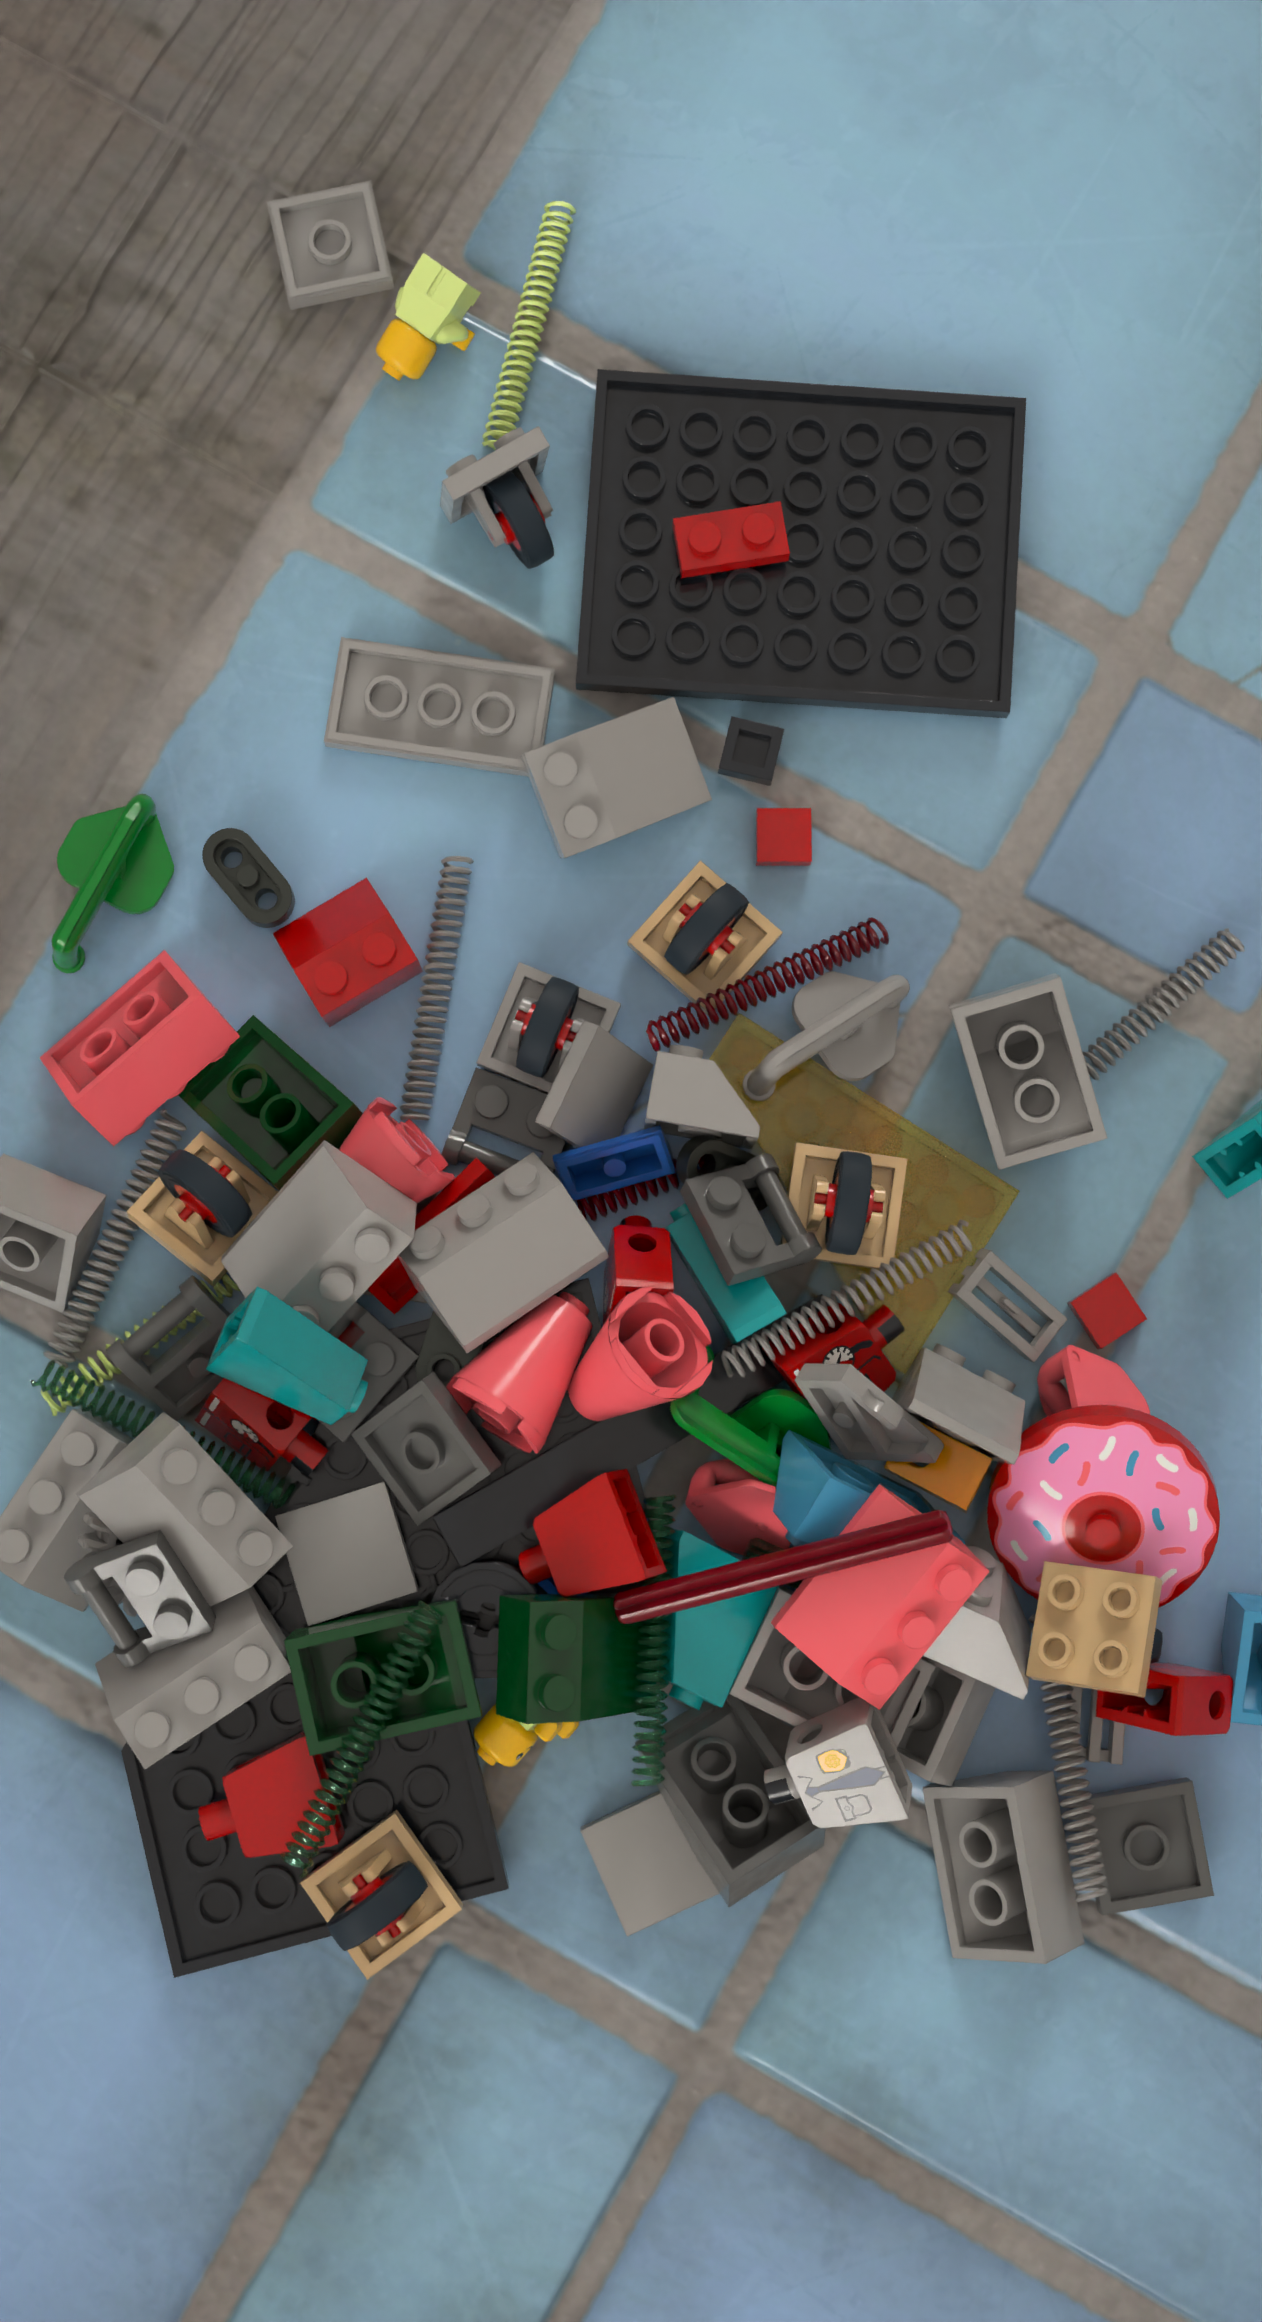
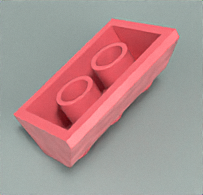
[40,950,240,1146]
[771,1484,990,1710]

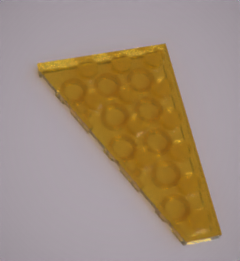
[709,1013,1020,1374]

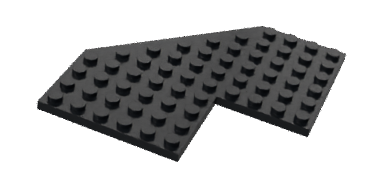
[121,1278,660,1978]

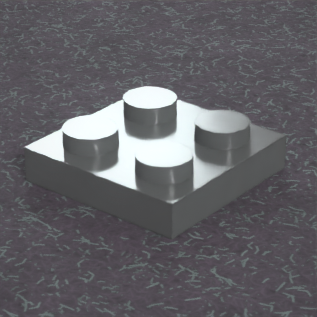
[351,1372,502,1526]
[1080,1777,1214,1916]

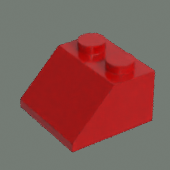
[273,878,423,1027]

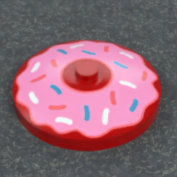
[987,1405,1220,1607]

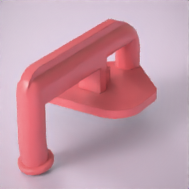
[1037,1345,1150,1416]
[685,1459,791,1558]

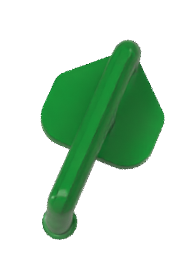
[51,794,174,973]
[670,1346,831,1487]

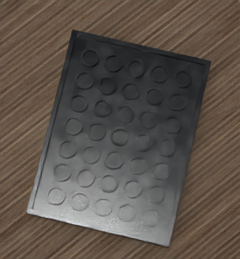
[576,369,1026,718]

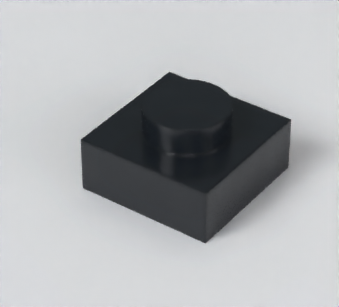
[718,716,784,786]

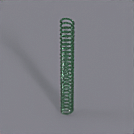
[30,1359,295,1509]
[631,1494,677,1786]
[280,1601,443,1879]

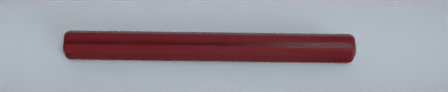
[614,1510,953,1624]

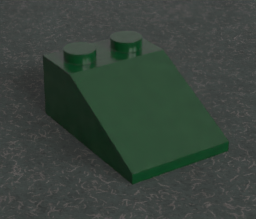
[178,1015,363,1191]
[496,1593,658,1724]
[284,1599,482,1756]

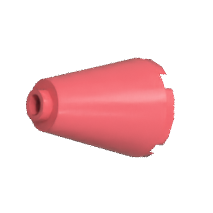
[338,1097,455,1204]
[568,1287,713,1421]
[445,1292,593,1454]

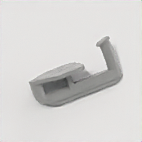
[743,971,910,1101]

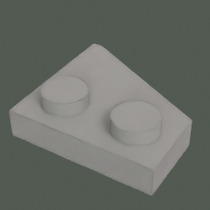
[795,1363,944,1463]

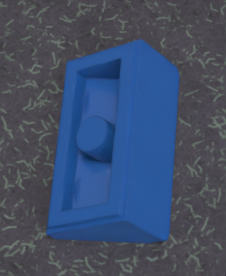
[552,1125,676,1201]

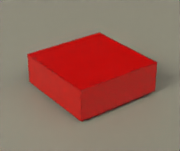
[756,808,812,866]
[1067,1272,1147,1349]

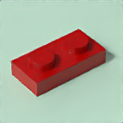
[673,501,790,578]

